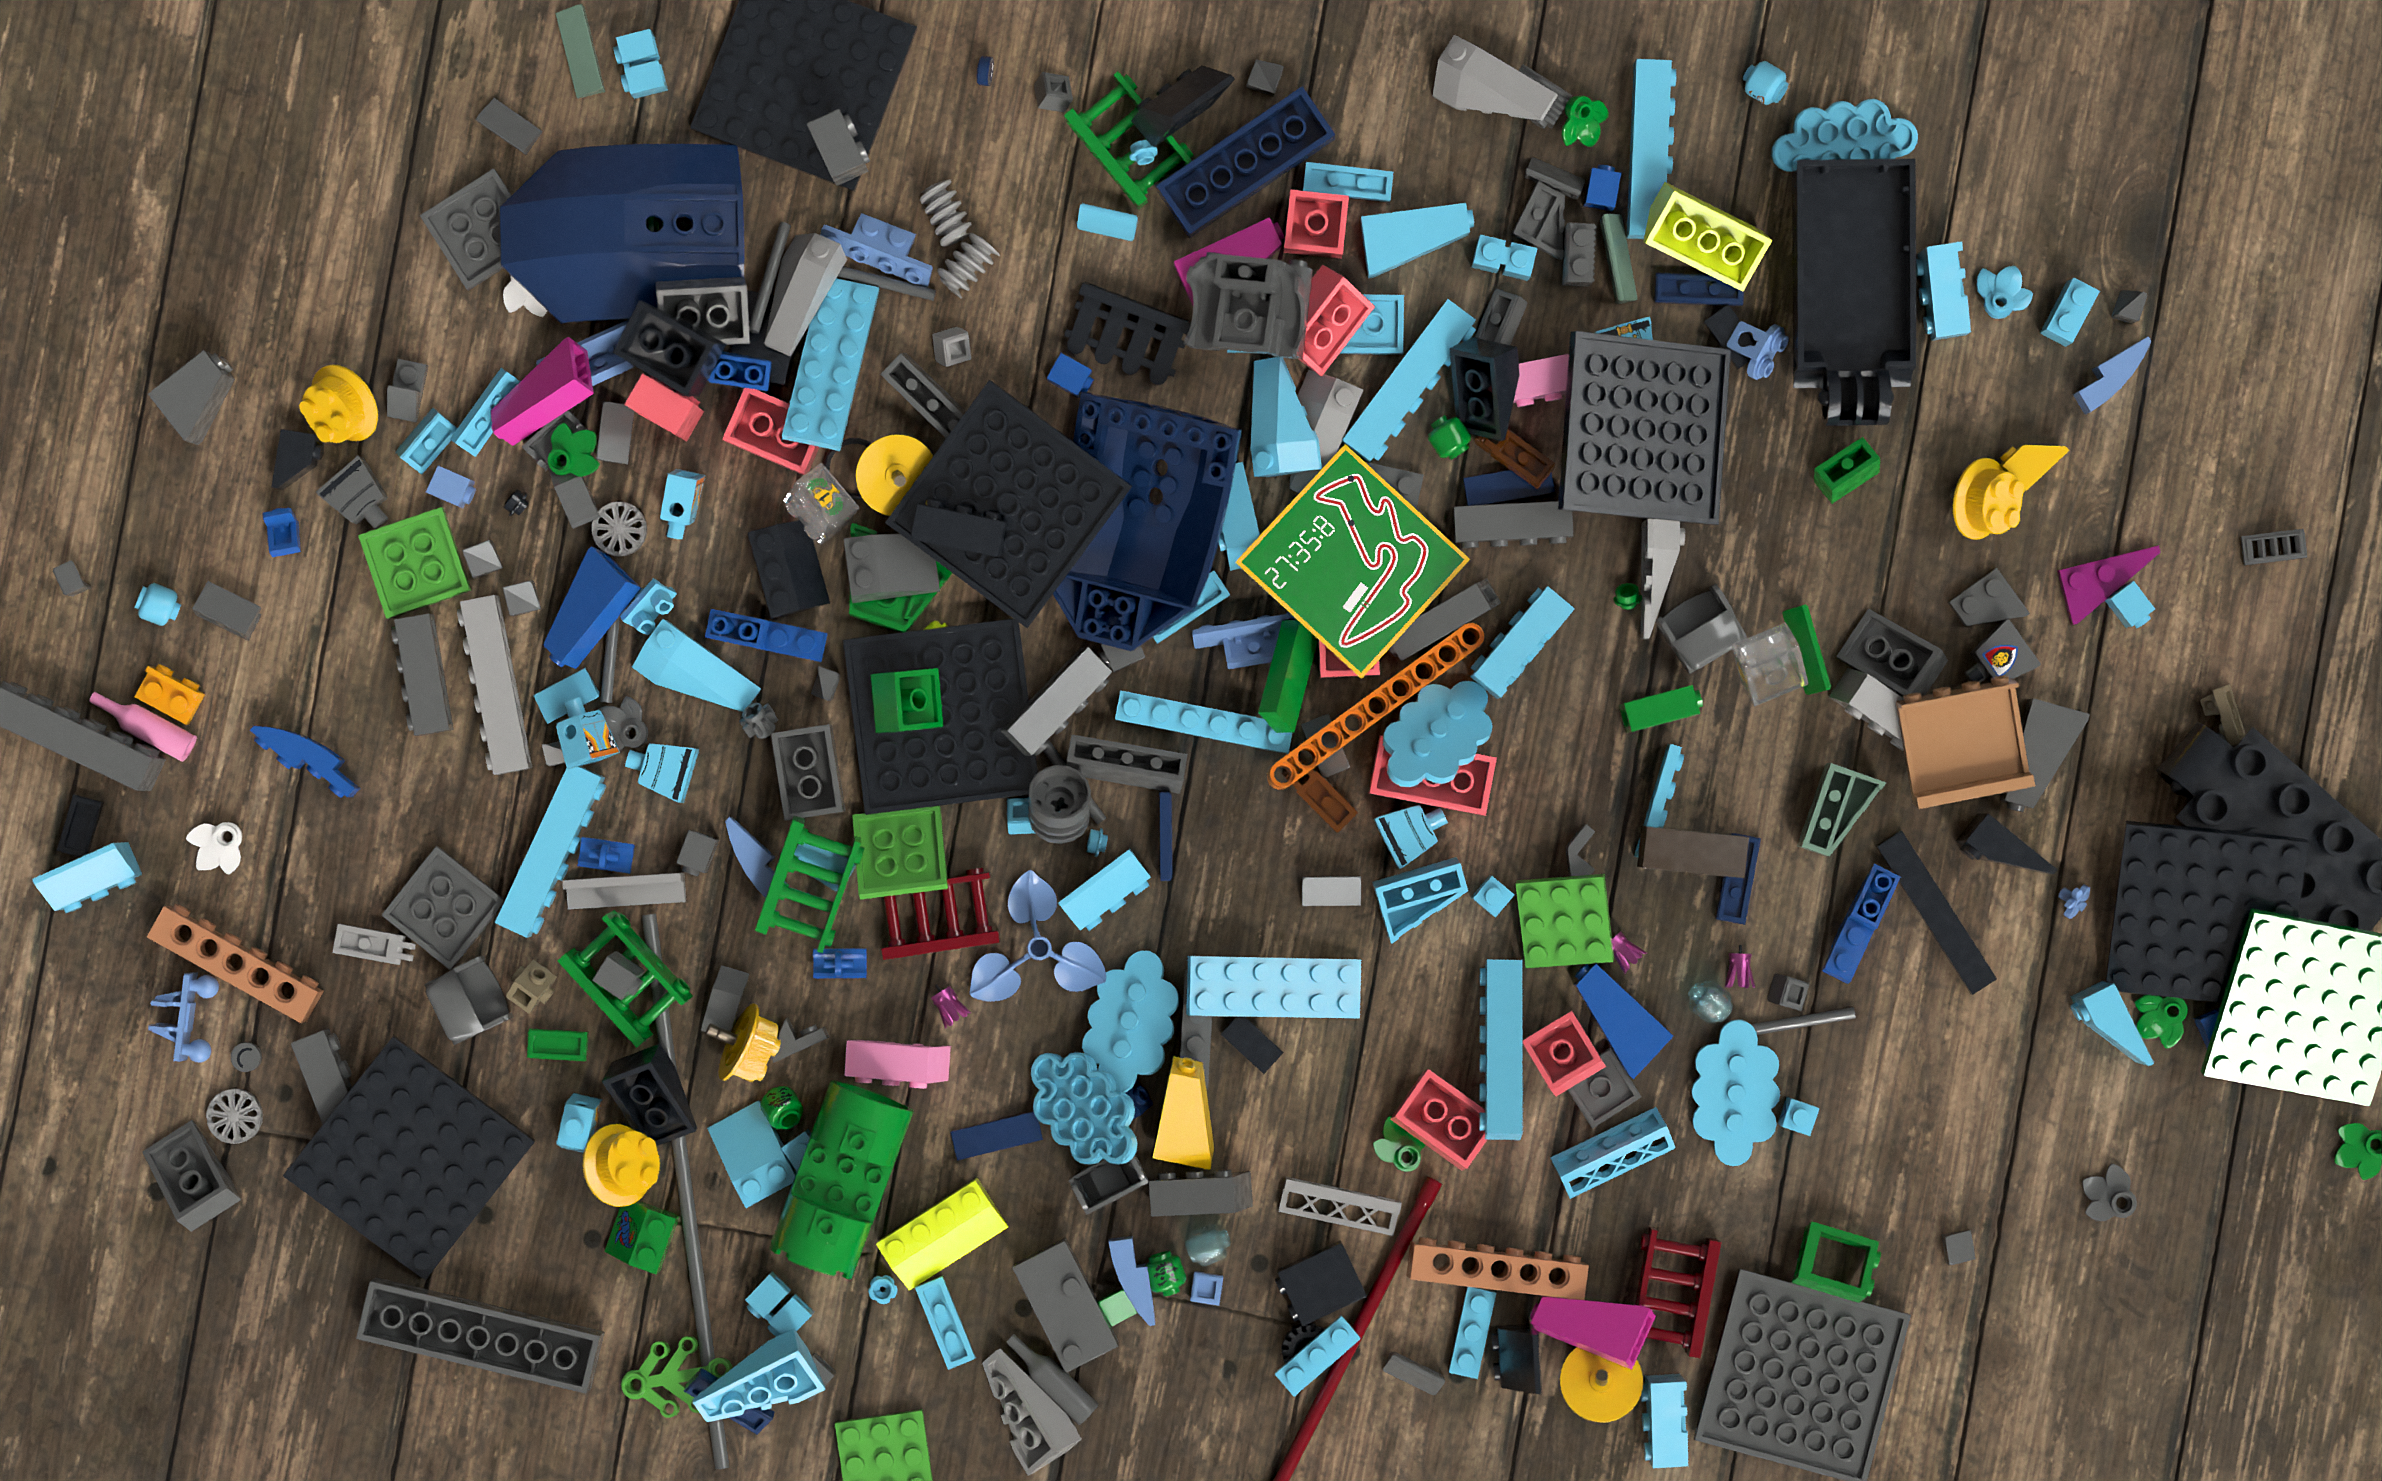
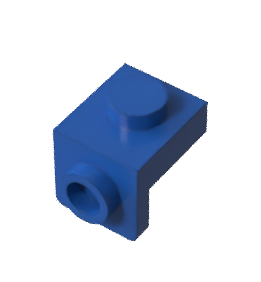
[262,508,301,557]

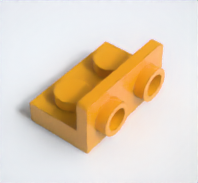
[135,664,205,725]

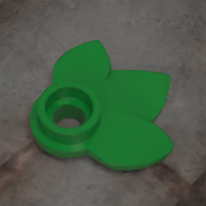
[1562,95,1608,147]
[548,423,600,477]
[2134,994,2188,1048]
[1373,1116,1426,1172]
[2334,1123,2382,1180]

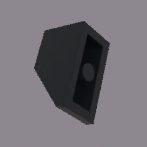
[271,429,324,490]

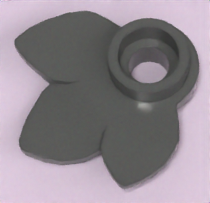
[598,696,648,751]
[2082,1164,2137,1221]

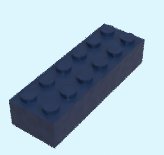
[1156,87,1335,239]

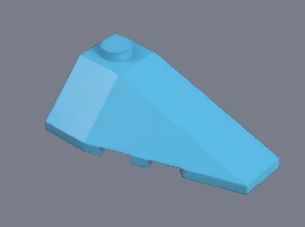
[1251,357,1322,477]
[632,619,761,712]
[692,1328,825,1422]

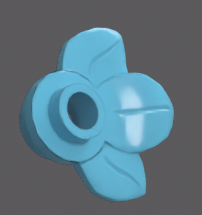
[1976,266,2033,319]

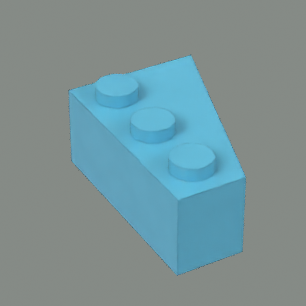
[1916,241,1971,341]
[1219,462,1260,571]
[1372,857,1468,944]
[1641,1374,1688,1468]

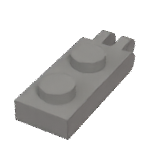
[333,924,416,965]

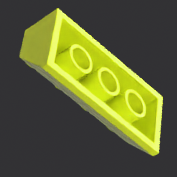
[1644,182,1772,291]
[876,1178,1009,1291]

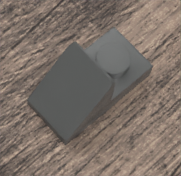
[387,359,428,423]
[771,1018,829,1063]

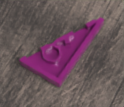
[2057,545,2161,625]

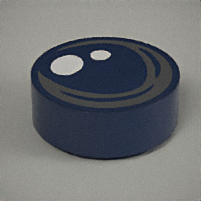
[977,56,994,86]

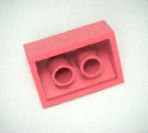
[1298,265,1375,377]

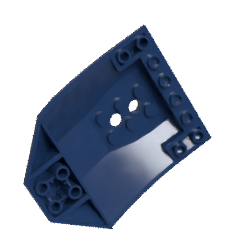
[500,144,745,324]
[1053,392,1241,651]

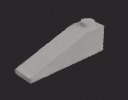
[1433,35,1558,120]
[764,233,847,357]
[1289,370,1363,493]
[1640,519,1685,640]
[982,1349,1082,1476]

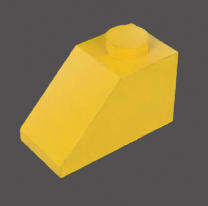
[2000,445,2069,492]

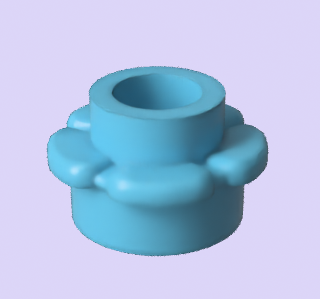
[1129,140,1158,165]
[1086,828,1108,857]
[868,1275,897,1304]

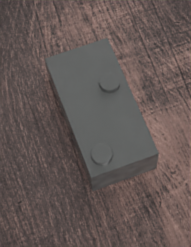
[1012,1237,1119,1373]

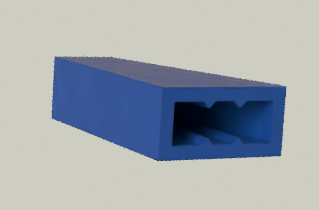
[543,546,642,669]
[1574,963,1673,1079]

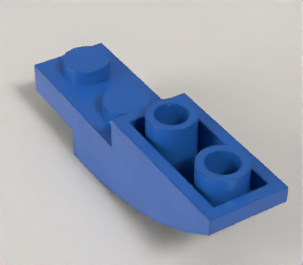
[708,351,772,391]
[705,609,828,662]
[250,726,360,798]
[1822,864,1901,984]

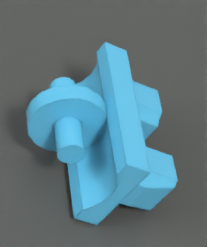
[620,578,677,635]

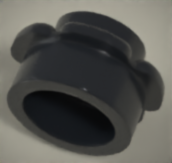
[503,489,529,516]

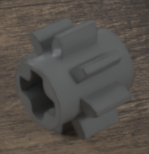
[739,703,778,739]

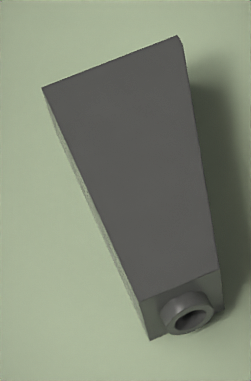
[1389,578,1501,661]
[2000,698,2090,812]

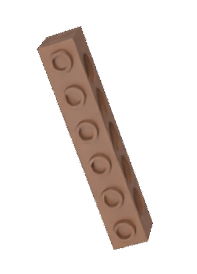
[147,904,324,1023]
[1406,1237,1589,1300]

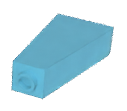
[1360,203,1474,278]

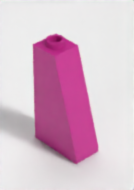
[1174,217,1285,306]
[491,337,594,446]
[1530,1296,1656,1370]

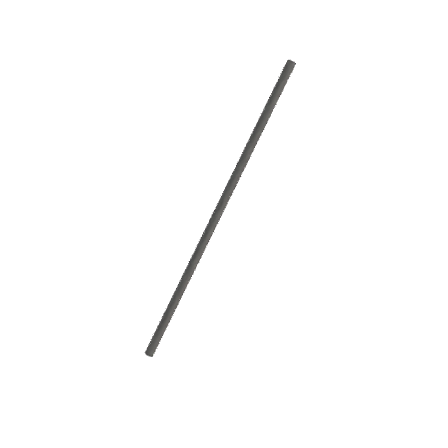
[642,914,729,1469]

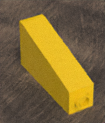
[1153,1057,1214,1170]

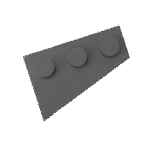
[1149,1169,1253,1217]

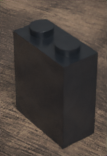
[1275,1240,1367,1326]

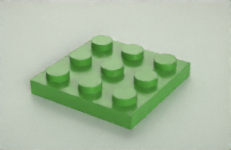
[358,507,472,619]
[852,806,948,899]
[1515,874,1614,968]
[835,1409,933,1481]

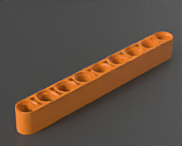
[1267,623,1484,790]

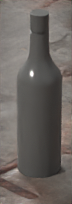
[1006,1334,1099,1425]

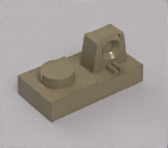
[2200,684,2246,746]

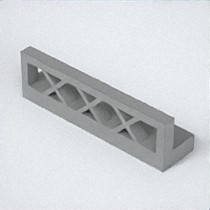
[563,873,686,909]
[1278,1177,1402,1236]

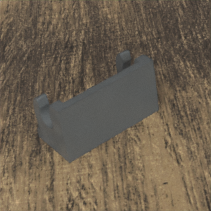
[522,410,588,471]
[192,581,262,641]

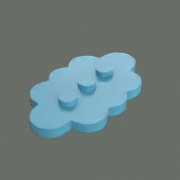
[1771,99,1918,172]
[1383,681,1492,787]
[1082,951,1179,1093]
[1691,1019,1780,1166]
[1031,1052,1137,1165]

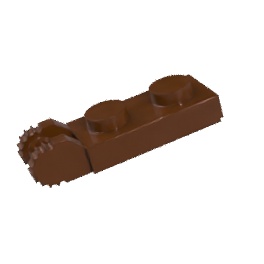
[1473,430,1556,489]
[1281,756,1358,833]

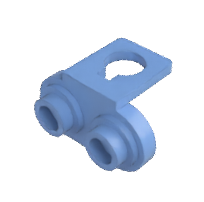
[1727,321,1789,380]

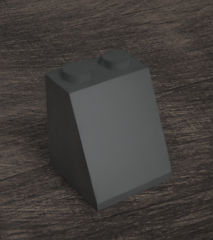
[148,350,235,445]

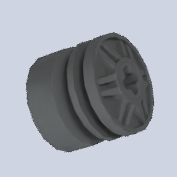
[1028,765,1091,844]

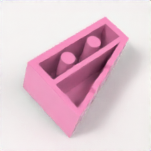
[1513,354,1569,407]
[844,1040,951,1088]

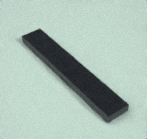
[1876,831,1997,995]

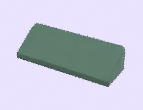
[556,4,606,99]
[1600,214,1637,304]

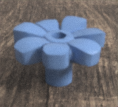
[2058,884,2090,919]

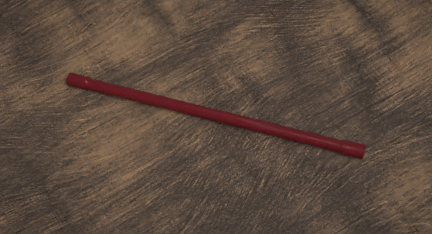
[1273,1176,1443,1481]

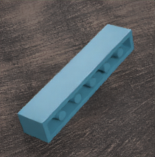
[1626,59,1676,239]
[1341,299,1476,463]
[1115,690,1292,754]
[495,766,606,938]
[1479,959,1523,1140]

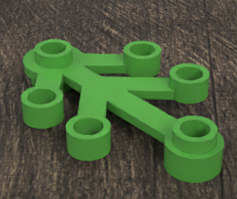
[621,1336,733,1418]

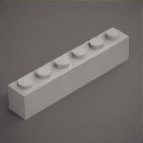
[457,595,533,775]

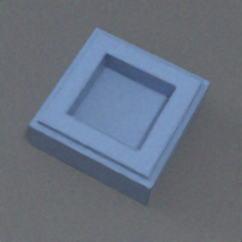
[1190,1271,1224,1306]

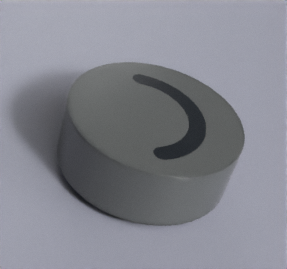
[231,1042,262,1072]

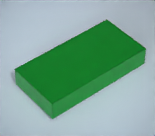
[527,1028,589,1061]

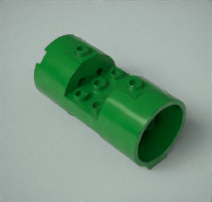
[769,1080,914,1279]

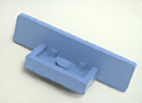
[820,213,933,287]
[536,319,634,386]
[1192,612,1297,669]

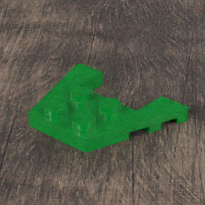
[849,523,953,633]

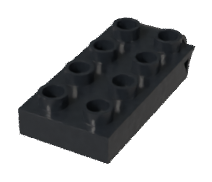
[1792,159,1916,426]
[2156,722,2382,931]

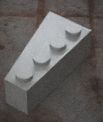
[1829,668,1904,751]

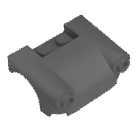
[1184,252,1313,359]

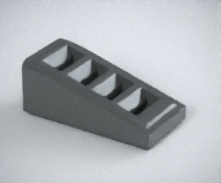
[2240,529,2307,566]

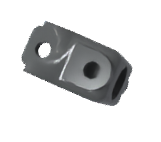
[1655,584,1748,674]
[424,955,513,1045]
[1069,1154,1149,1215]

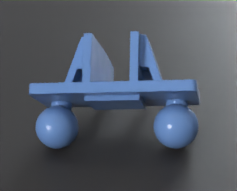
[148,972,219,1063]

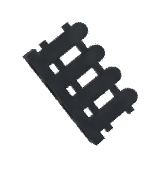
[1064,281,1192,385]

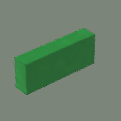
[1258,620,1318,733]

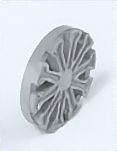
[592,501,647,557]
[206,1088,263,1144]

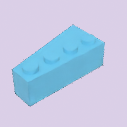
[1470,586,1575,699]

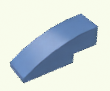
[2073,337,2151,414]
[725,817,786,898]
[1109,1236,1155,1326]

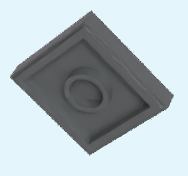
[1568,1047,1642,1129]

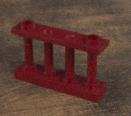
[881,867,1001,960]
[1635,1227,1722,1358]

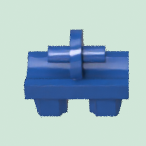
[577,837,635,874]
[813,948,867,978]

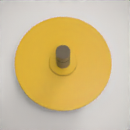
[856,434,933,516]
[1560,1347,1643,1423]

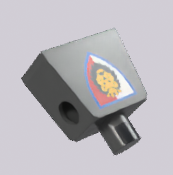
[1964,619,2041,683]

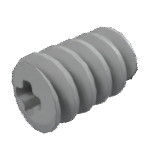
[920,179,972,246]
[937,233,1000,299]

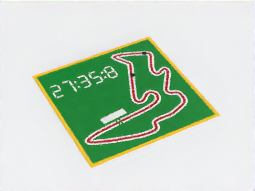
[1235,444,1470,679]

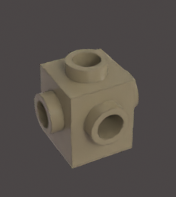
[506,960,557,1014]

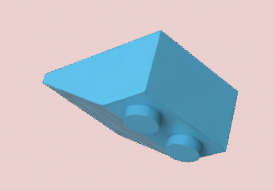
[2070,981,2154,1066]
[707,1100,797,1208]

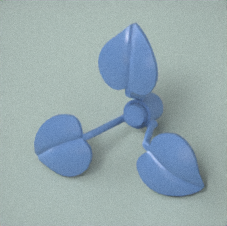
[969,870,1106,1001]

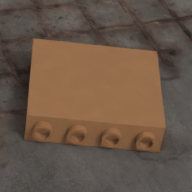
[1896,675,2035,809]

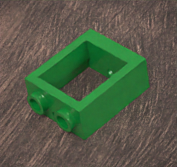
[1618,685,1703,733]
[1792,1221,1881,1303]

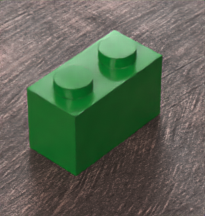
[1814,437,1880,504]

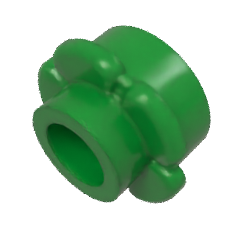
[1613,583,1642,610]

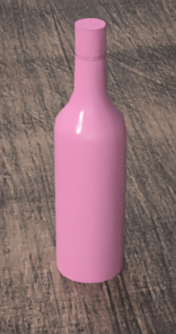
[89,692,197,762]

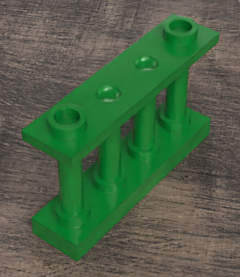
[1064,71,1193,210]
[755,816,865,953]
[558,910,693,1048]

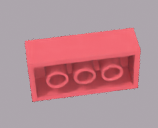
[1368,735,1497,816]

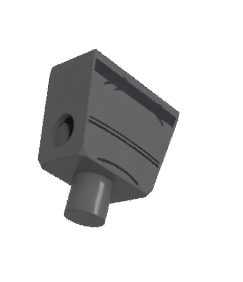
[316,456,388,529]

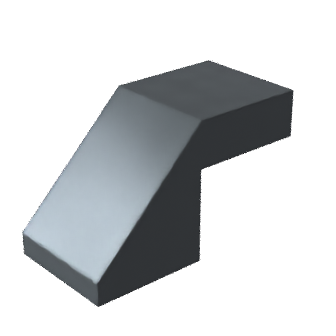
[548,459,600,529]
[1565,824,1595,877]
[701,965,749,1032]

